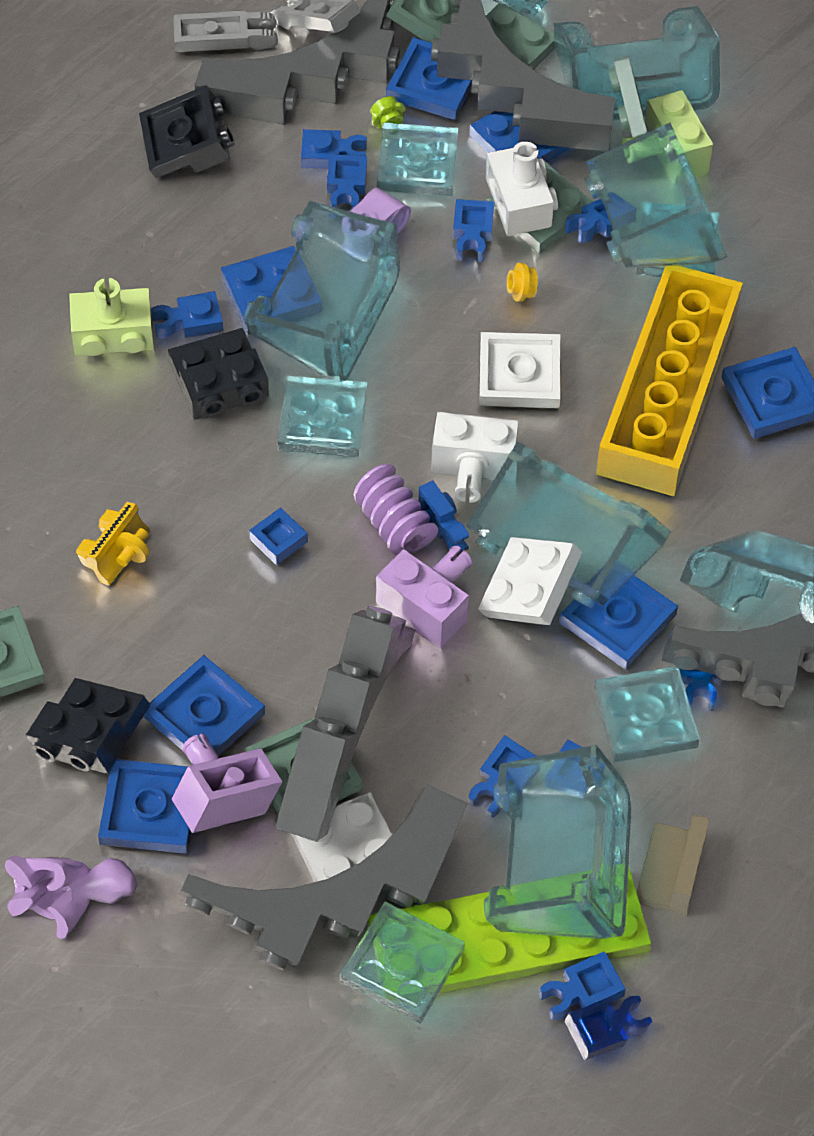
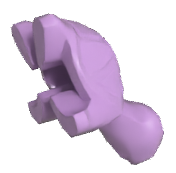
[5,855,137,939]

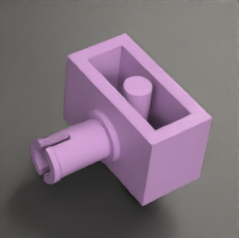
[376,546,473,649]
[172,734,282,833]

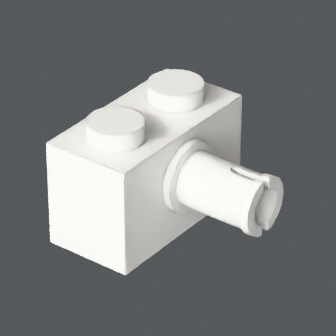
[486,142,558,236]
[431,412,518,502]

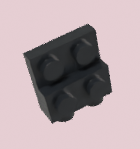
[139,85,235,178]
[168,328,269,420]
[26,678,150,774]

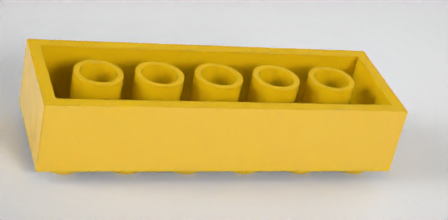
[596,262,743,496]

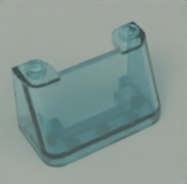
[553,6,720,121]
[584,122,728,268]
[244,201,400,383]
[466,441,671,609]
[679,530,814,624]
[484,745,631,939]

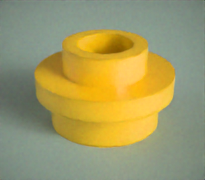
[507,262,538,302]

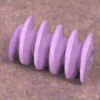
[354,464,438,555]

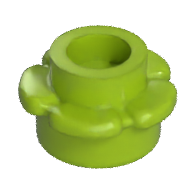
[370,96,406,131]

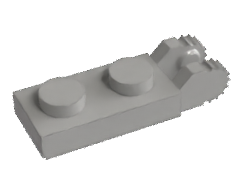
[271,0,360,33]
[173,11,278,52]

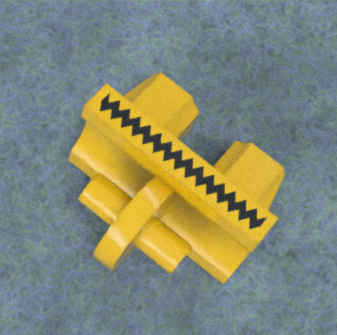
[76,502,151,586]

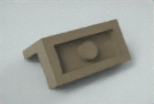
[637,814,710,915]

